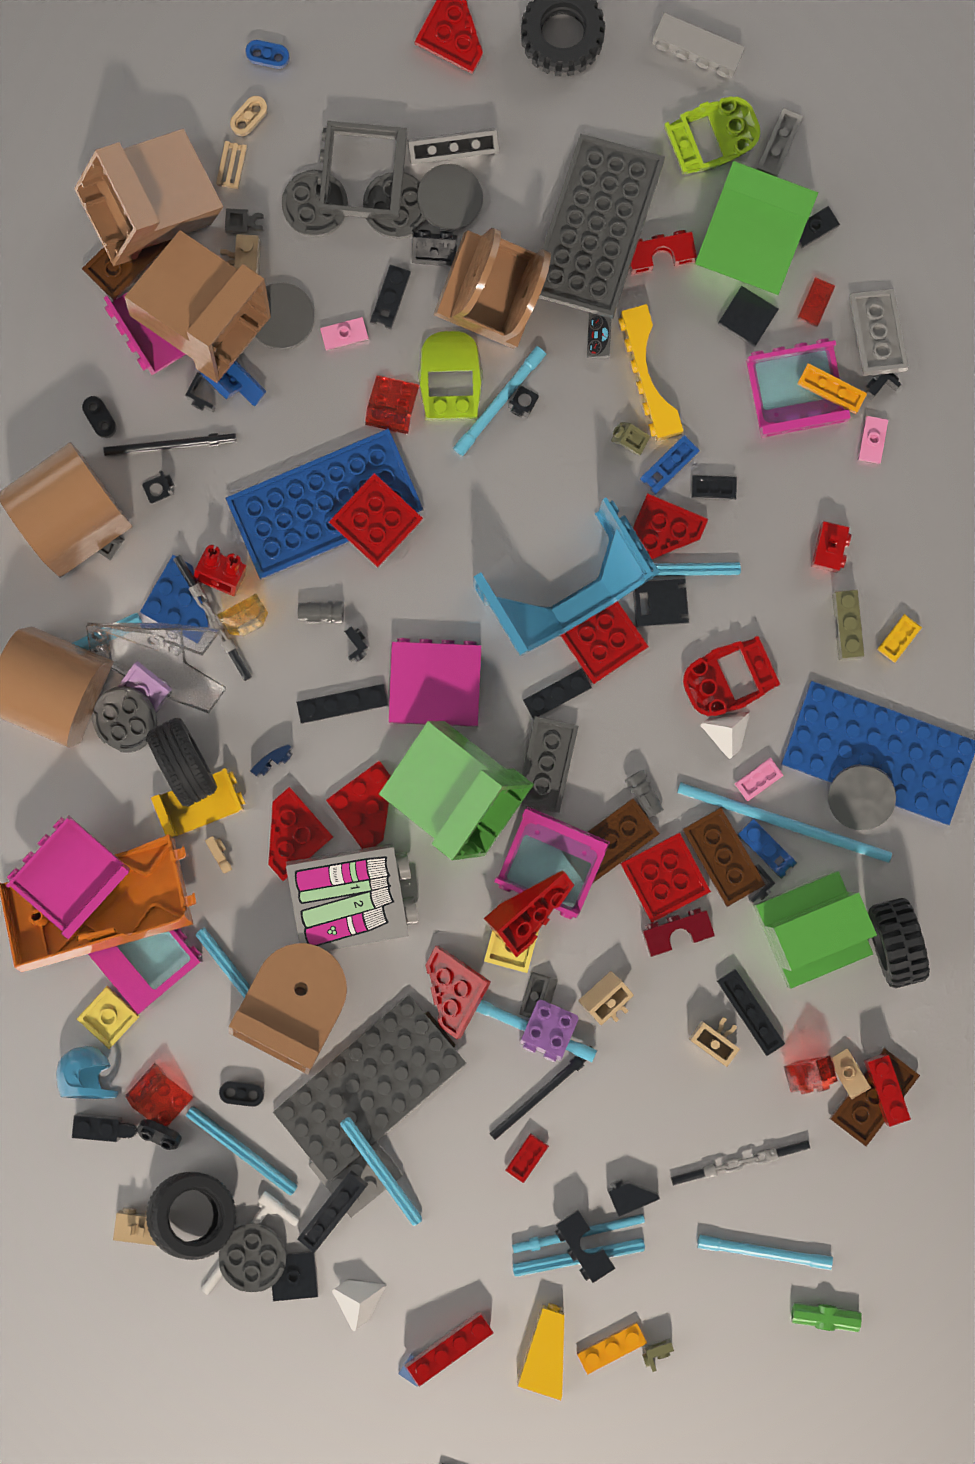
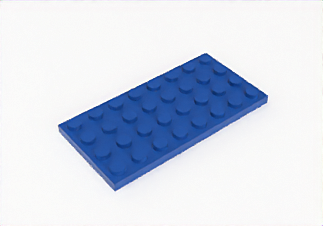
[226,428,424,580]
[781,681,975,826]

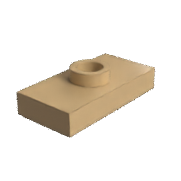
[829,1048,871,1099]

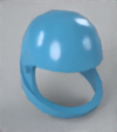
[56,1046,118,1099]

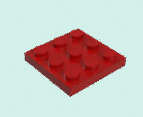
[329,473,424,568]
[560,601,649,685]
[620,832,711,923]

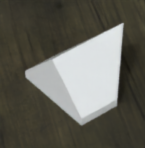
[700,712,750,759]
[332,1280,387,1331]

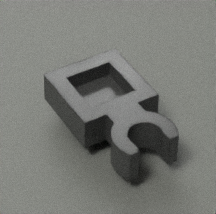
[225,208,264,233]

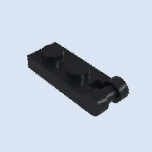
[370,264,411,329]

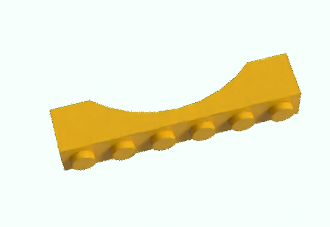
[618,304,683,442]

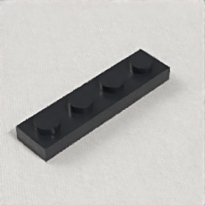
[296,684,388,724]
[717,969,785,1056]
[297,1170,369,1253]

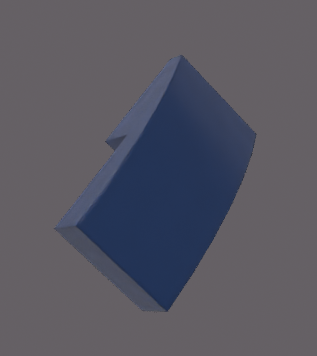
[250,744,293,777]

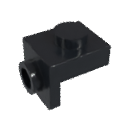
[866,373,901,400]
[344,626,368,662]

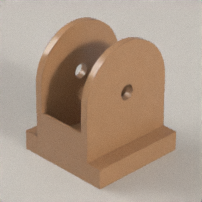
[433,228,551,349]
[229,943,347,1075]

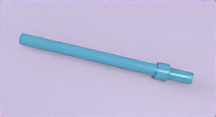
[512,1214,645,1253]

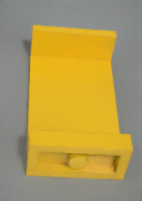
[151,768,246,838]

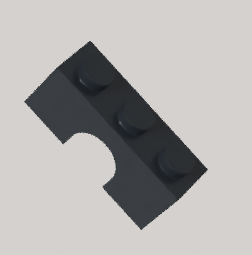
[554,1210,616,1283]

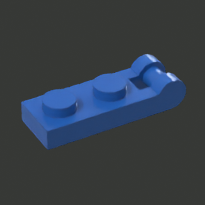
[640,435,700,495]
[737,819,797,879]

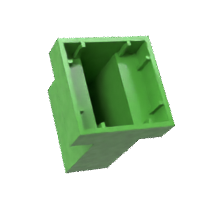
[695,161,819,295]
[379,721,534,860]
[753,871,877,989]

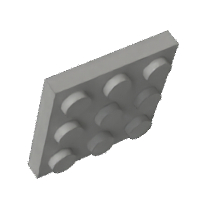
[309,1142,403,1218]

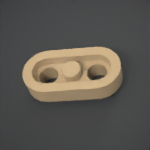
[230,96,267,136]

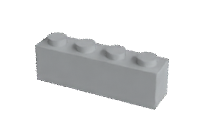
[652,13,745,78]
[407,128,499,164]

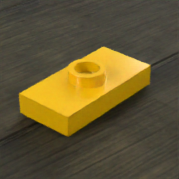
[877,614,922,663]

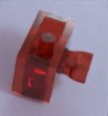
[783,1055,838,1095]

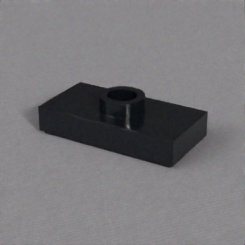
[799,206,840,248]
[691,475,737,500]

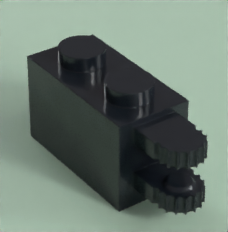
[72,1113,137,1142]

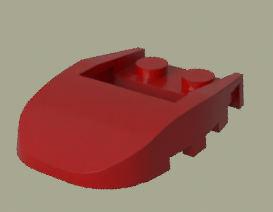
[683,636,781,716]

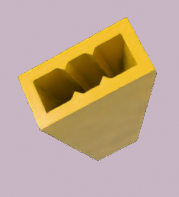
[517,1303,564,1401]

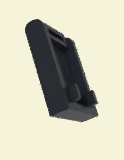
[633,579,689,628]

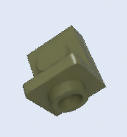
[611,422,651,455]
[642,1338,674,1372]

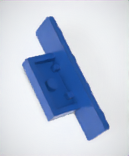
[195,361,266,406]

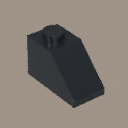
[607,1179,660,1217]

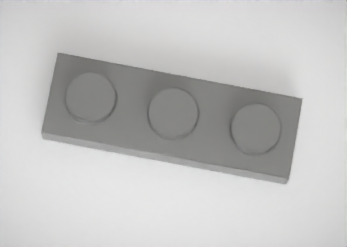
[757,108,803,177]

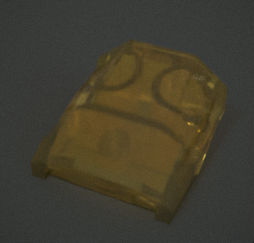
[217,594,268,637]

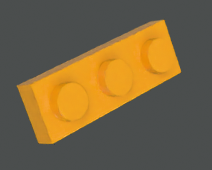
[797,363,867,414]
[577,1322,647,1375]

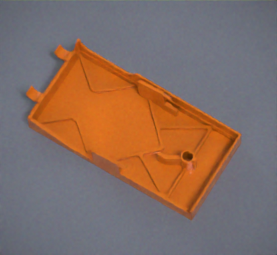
[0,834,197,972]

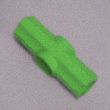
[791,1303,862,1332]

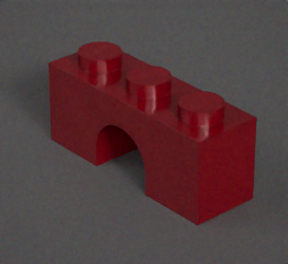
[642,907,715,957]

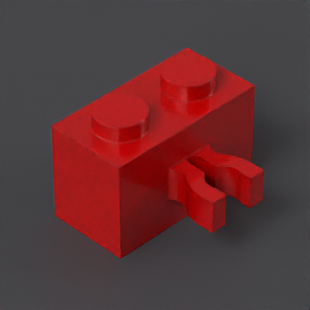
[811,521,852,573]

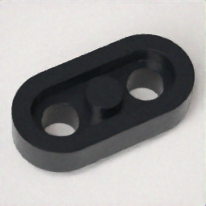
[82,396,117,438]
[219,1081,264,1107]
[137,1119,182,1150]

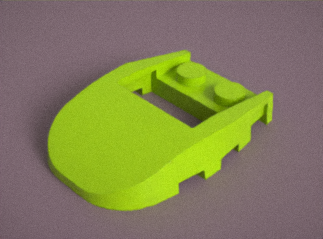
[664,97,760,175]
[418,331,483,420]

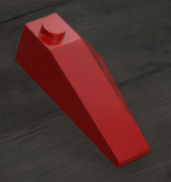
[483,870,574,958]

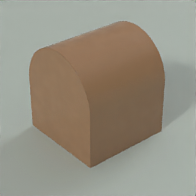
[0,442,133,578]
[0,627,114,748]

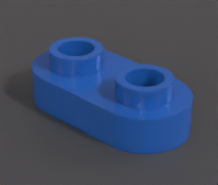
[246,40,290,69]

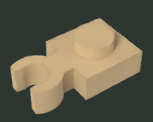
[205,836,232,874]

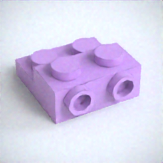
[118,661,172,713]

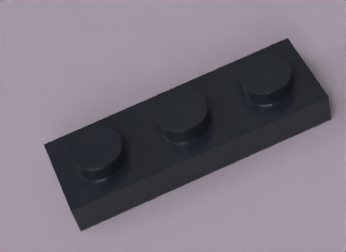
[523,668,592,720]

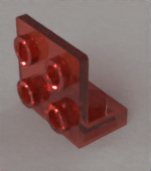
[365,376,419,434]
[125,1063,193,1127]

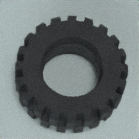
[521,0,605,76]
[868,898,930,988]

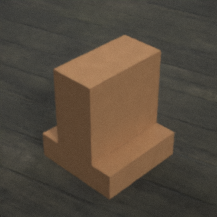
[74,128,223,266]
[125,230,271,383]

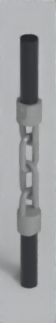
[173,555,252,681]
[671,1140,810,1186]

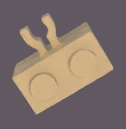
[220,234,261,275]
[578,971,634,1025]
[689,1017,740,1067]
[113,1207,157,1246]

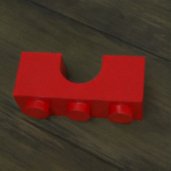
[630,230,697,275]
[864,1053,911,1127]

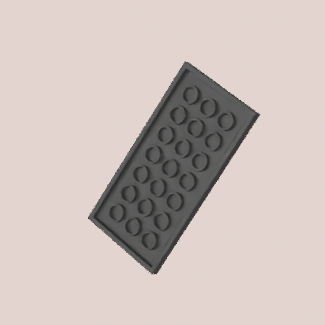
[539,133,665,319]
[273,995,467,1182]

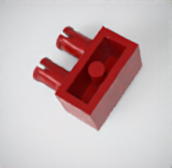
[194,545,247,597]

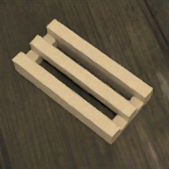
[216,141,247,190]

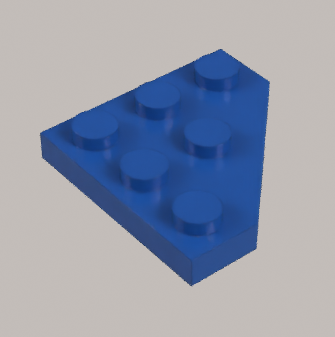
[140,555,209,646]

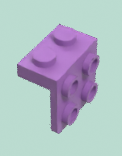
[520,1000,579,1062]

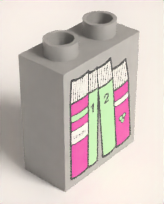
[286,844,419,951]

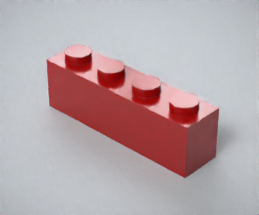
[404,1312,493,1387]

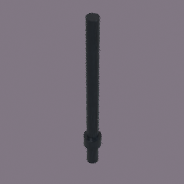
[103,433,237,456]
[489,1046,593,1140]

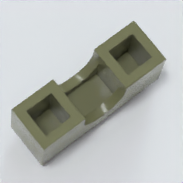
[832,590,864,660]

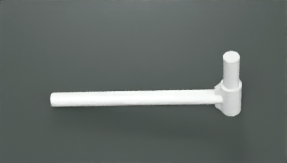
[201,1191,300,1295]

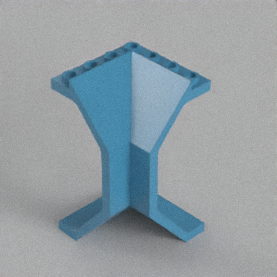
[473,497,660,657]

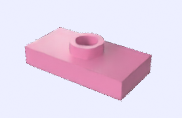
[320,317,369,351]
[858,416,888,464]
[734,757,784,802]

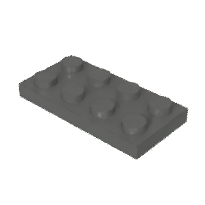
[521,716,579,813]

